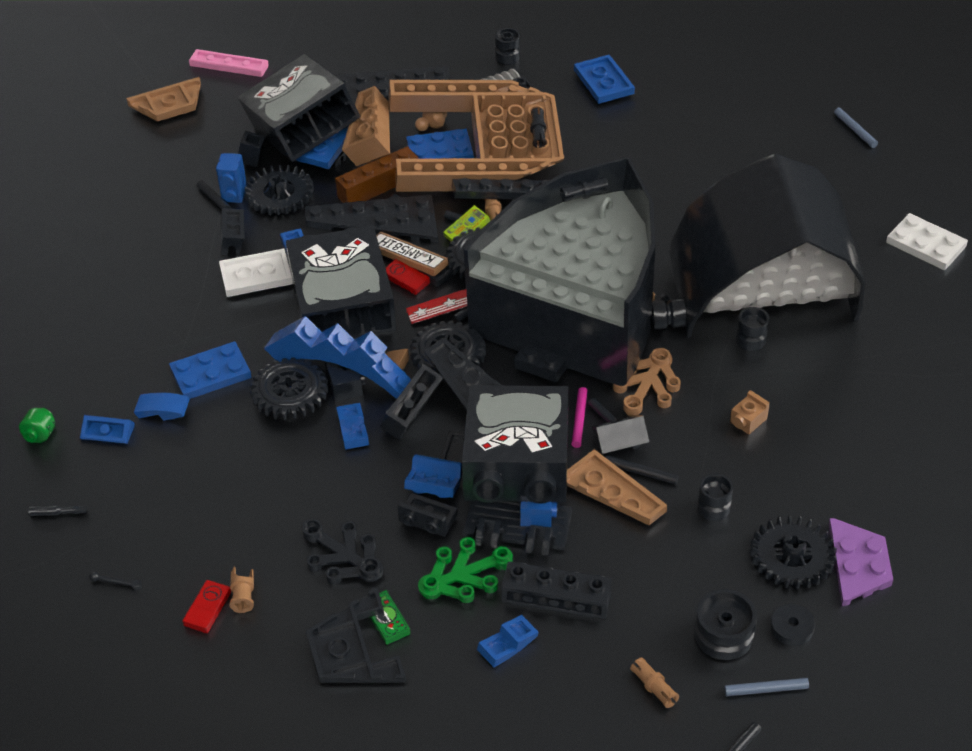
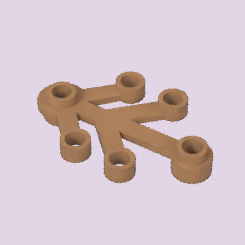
[613,348,681,417]

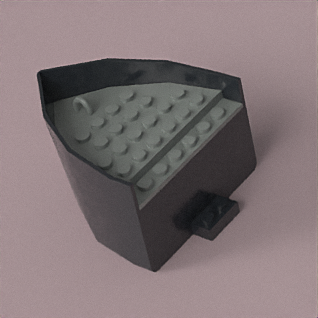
[463,157,656,386]

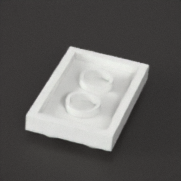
[886,213,968,270]
[219,249,293,297]

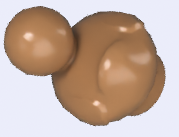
[415,112,447,131]

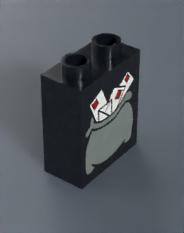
[237,54,361,162]
[285,225,396,338]
[462,385,568,504]

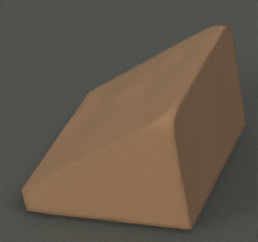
[386,349,409,371]

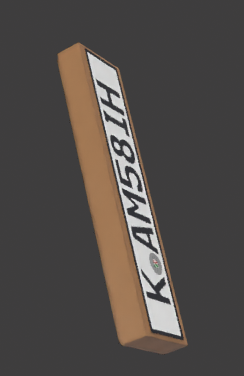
[376,232,448,276]

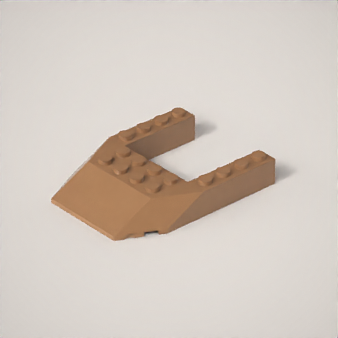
[388,80,564,192]

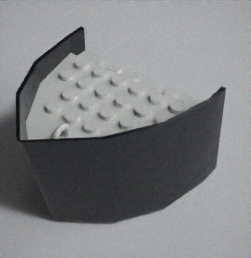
[669,153,866,338]

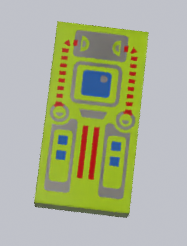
[443,205,490,241]

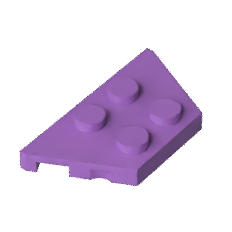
[829,518,893,606]

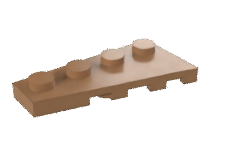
[567,449,667,525]

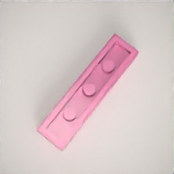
[189,49,269,77]

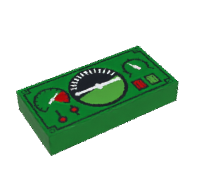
[370,590,410,645]

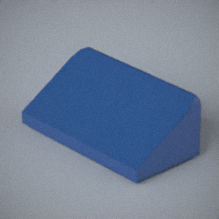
[80,415,135,444]

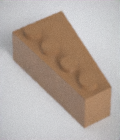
[342,86,390,166]

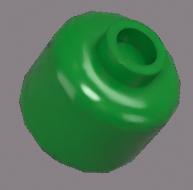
[19,408,55,443]

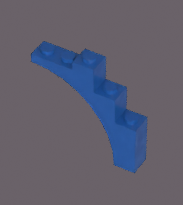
[264,316,412,399]

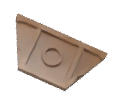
[126,77,201,121]

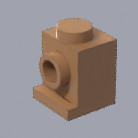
[730,390,770,434]

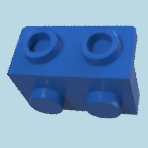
[404,455,462,498]

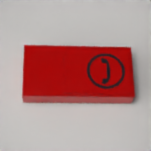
[385,259,430,295]
[183,580,231,634]

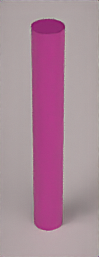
[571,387,588,448]

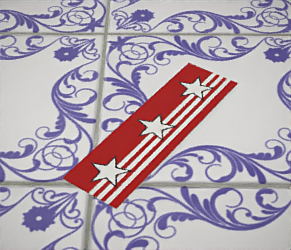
[406,289,467,324]

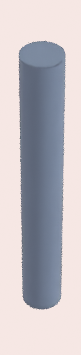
[834,108,878,148]
[724,678,809,697]

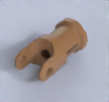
[230,566,254,613]

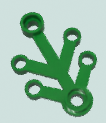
[418,537,513,603]

